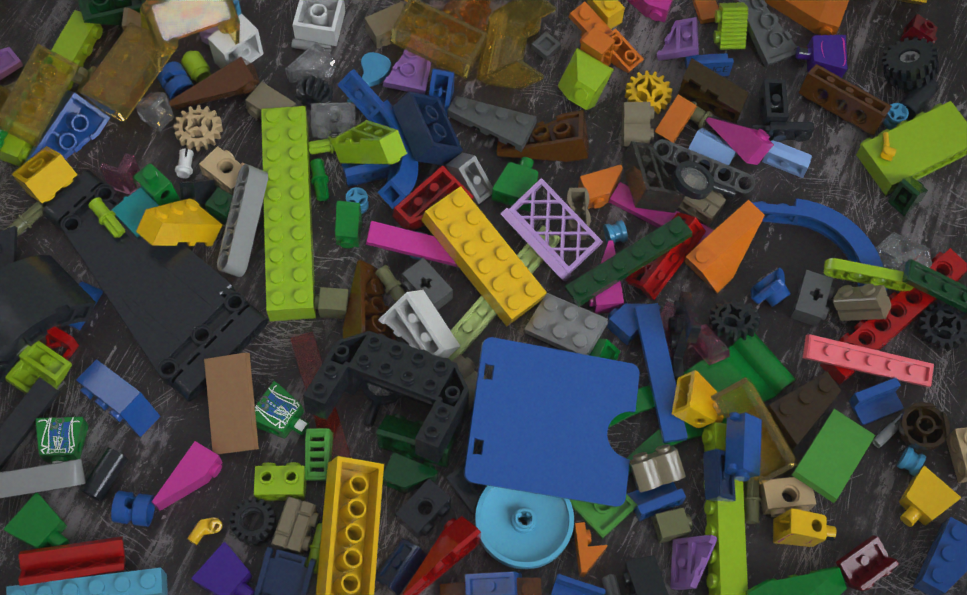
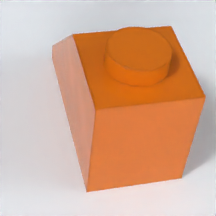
[578,165,623,209]

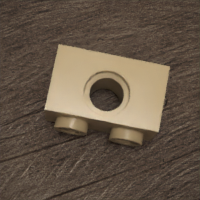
[199,146,245,195]
[759,477,816,517]

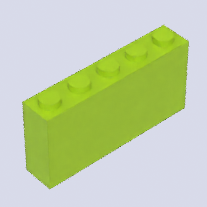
[856,101,967,196]

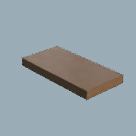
[204,353,259,455]

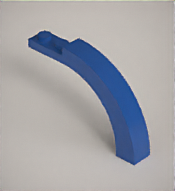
[338,69,418,209]
[752,199,887,290]

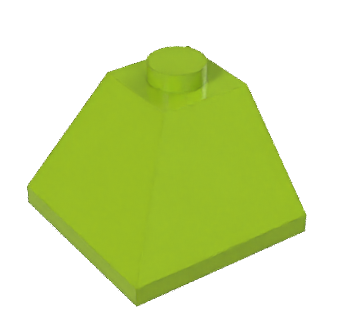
[558,48,614,110]

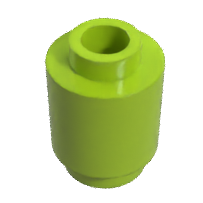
[181,51,211,83]

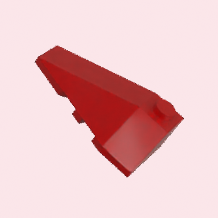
[402,516,481,595]

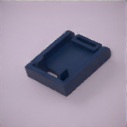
[254,546,317,595]

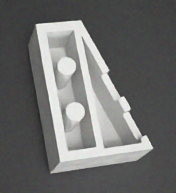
[378,290,460,358]

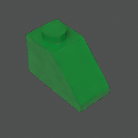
[335,201,363,248]

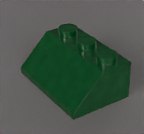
[376,414,456,468]

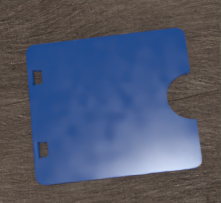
[463,337,640,507]

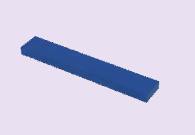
[634,303,688,443]

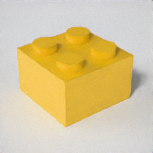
[11,146,77,203]

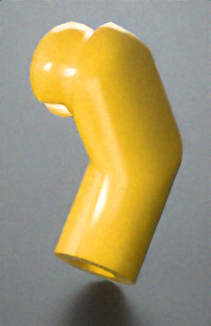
[187,517,223,545]

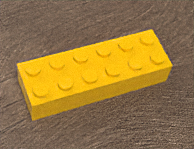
[422,186,547,327]
[316,456,384,595]

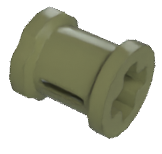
[690,101,712,129]

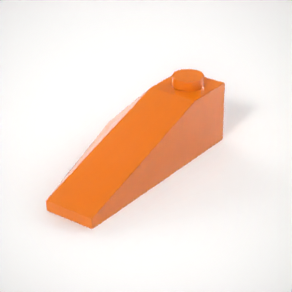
[765,0,849,35]
[685,200,765,294]

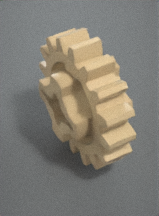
[174,105,223,151]

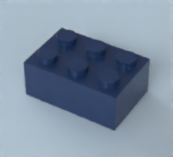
[392,91,463,166]

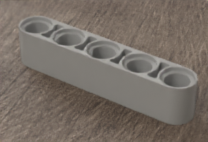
[217,164,268,277]
[0,459,85,498]

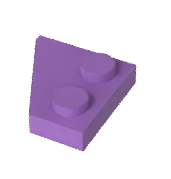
[657,17,699,61]
[670,535,717,590]

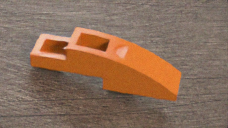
[568,1,644,73]

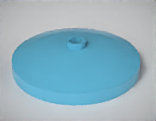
[475,486,574,569]

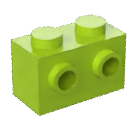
[254,462,306,501]

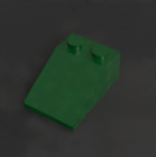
[78,0,150,26]

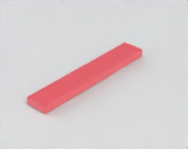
[803,334,934,387]

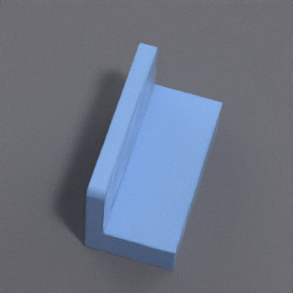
[686,128,737,174]
[762,140,812,178]

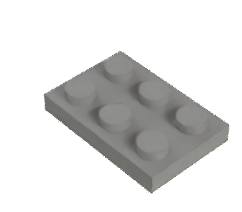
[525,293,608,355]

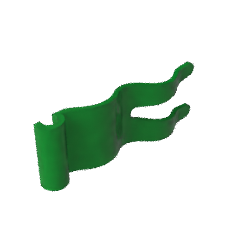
[608,332,796,474]

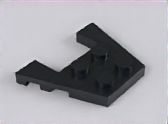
[668,291,701,385]

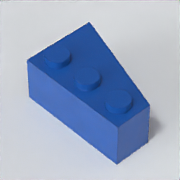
[76,359,160,437]
[913,517,967,595]

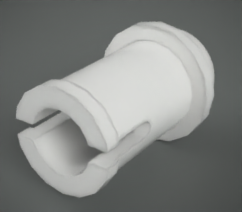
[175,149,194,178]

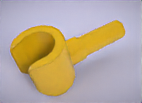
[880,132,897,161]

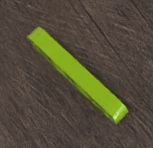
[823,258,914,291]

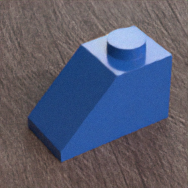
[607,304,661,345]

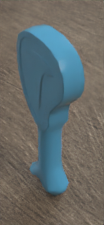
[347,52,392,106]

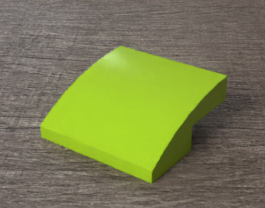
[5,341,72,394]

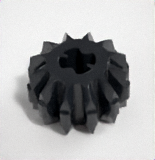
[296,75,333,110]

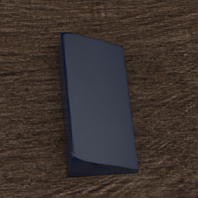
[703,449,736,502]
[375,538,427,595]

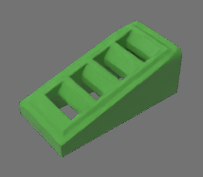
[305,428,333,481]

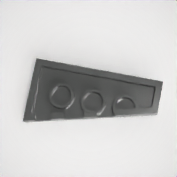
[734,0,798,67]
[448,96,537,152]

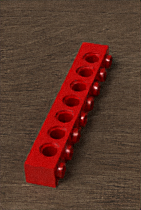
[820,248,967,385]

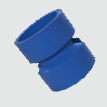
[156,61,194,100]
[111,490,155,527]

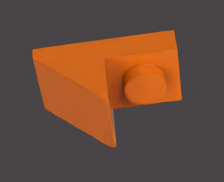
[573,522,608,578]

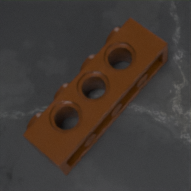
[798,64,892,136]

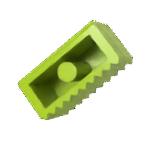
[713,2,748,50]

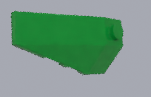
[746,566,847,595]

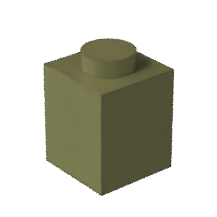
[315,287,350,319]
[652,508,693,544]

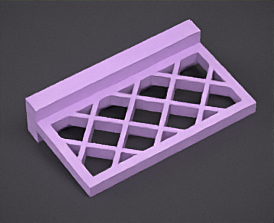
[501,178,603,281]

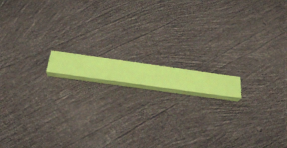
[448,225,561,361]

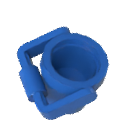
[751,268,791,307]

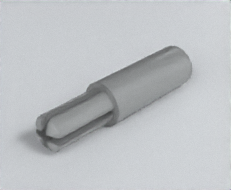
[292,38,331,53]
[872,414,902,448]

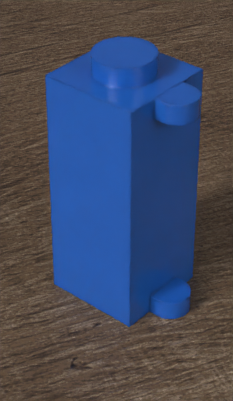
[725,412,762,481]

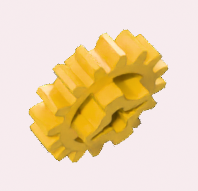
[625,70,672,114]

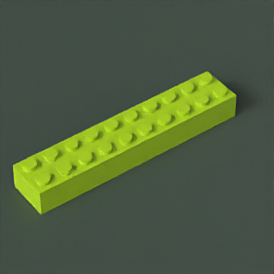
[261,106,316,321]

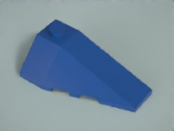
[25,90,111,163]

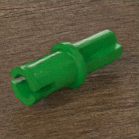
[310,159,329,201]

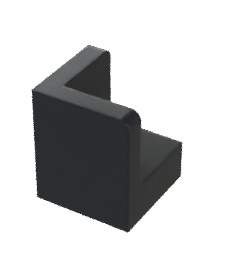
[179,179,216,205]

